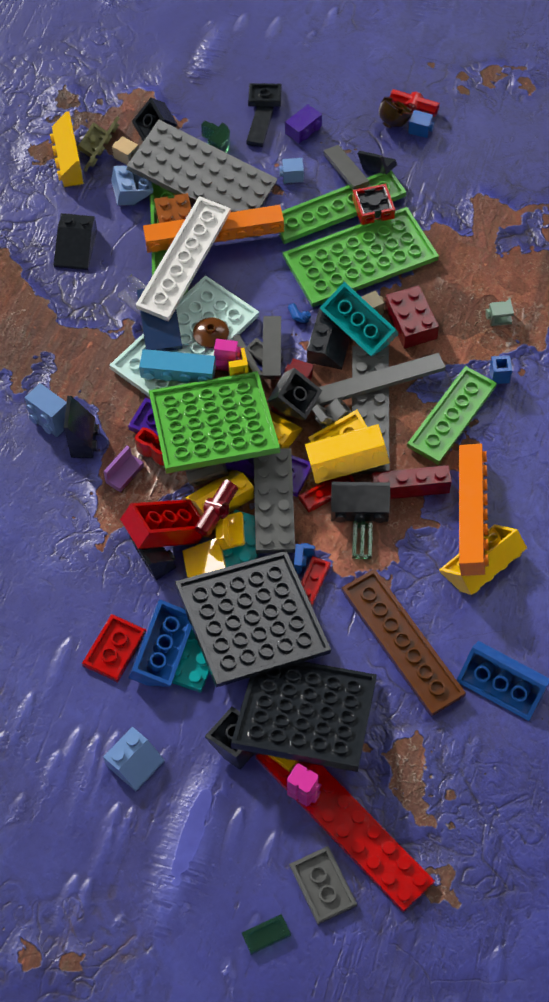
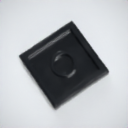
[248,83,282,107]

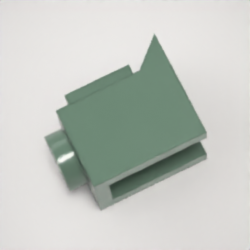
[485,298,514,326]

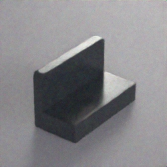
[357,151,397,175]

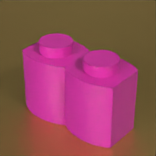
[214,339,242,372]

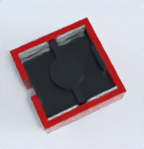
[352,184,395,225]

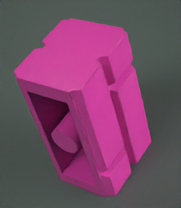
[287,763,321,806]

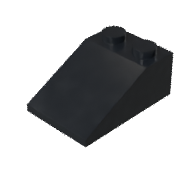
[53,213,97,270]
[64,396,99,458]

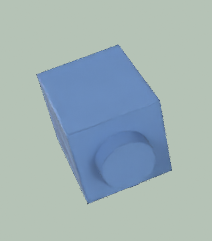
[279,158,304,183]

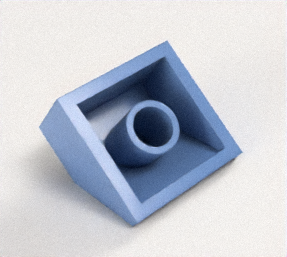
[103,727,165,791]

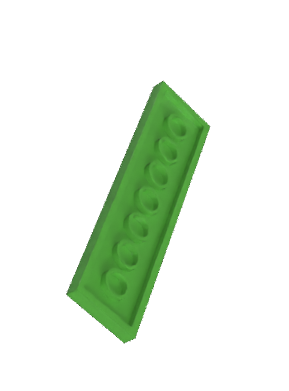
[278,171,406,244]

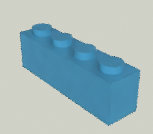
[139,349,216,383]

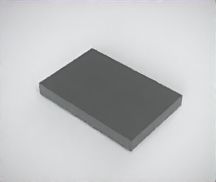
[289,846,357,925]

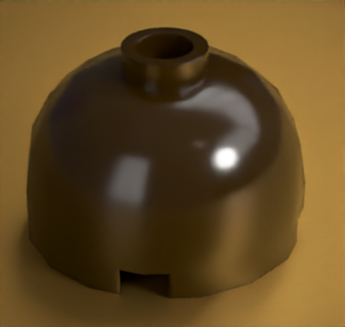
[379,96,412,128]

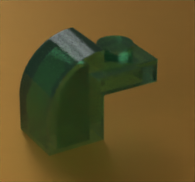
[201,120,230,153]

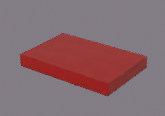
[82,614,146,683]

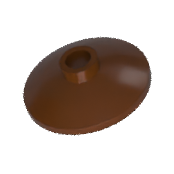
[193,317,229,348]

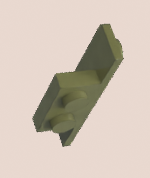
[77,116,120,171]

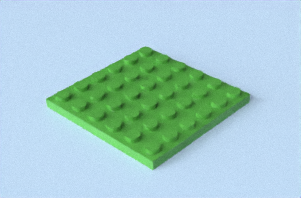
[149,371,280,474]

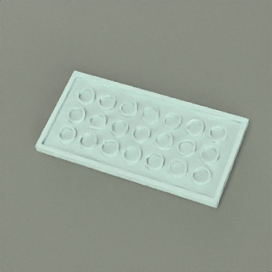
[110,275,259,397]

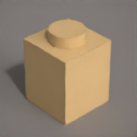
[112,136,139,165]

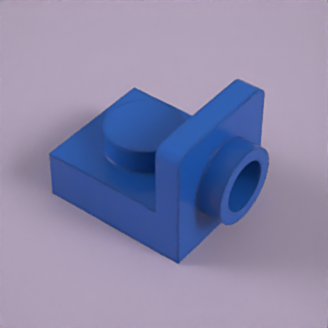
[294,543,315,574]

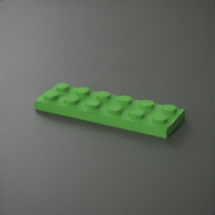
[407,366,497,465]

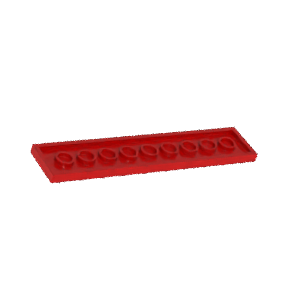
[256,753,435,913]

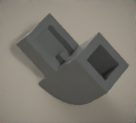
[312,398,352,429]

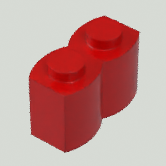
[134,427,164,466]

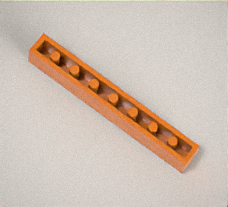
[143,205,284,253]
[459,443,489,576]

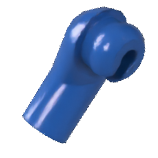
[288,303,311,323]

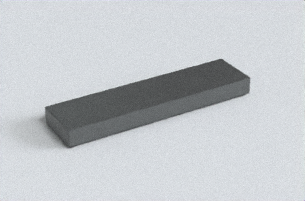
[324,145,369,190]
[262,316,281,379]

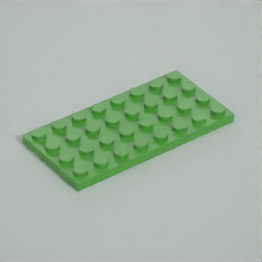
[283,207,439,308]

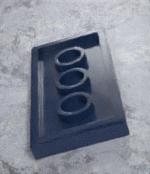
[137,289,183,351]

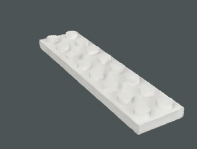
[136,196,231,322]

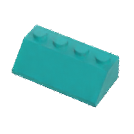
[320,282,399,357]

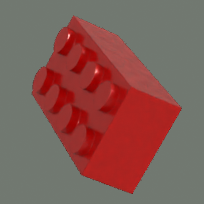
[120,499,203,549]

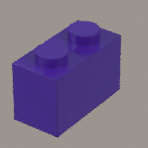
[285,104,322,144]

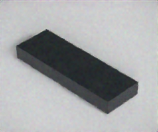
[246,107,274,147]

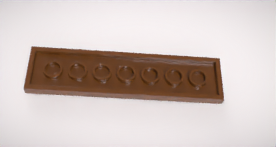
[341,569,466,717]

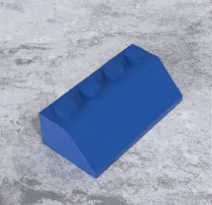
[128,599,192,687]
[457,641,549,721]

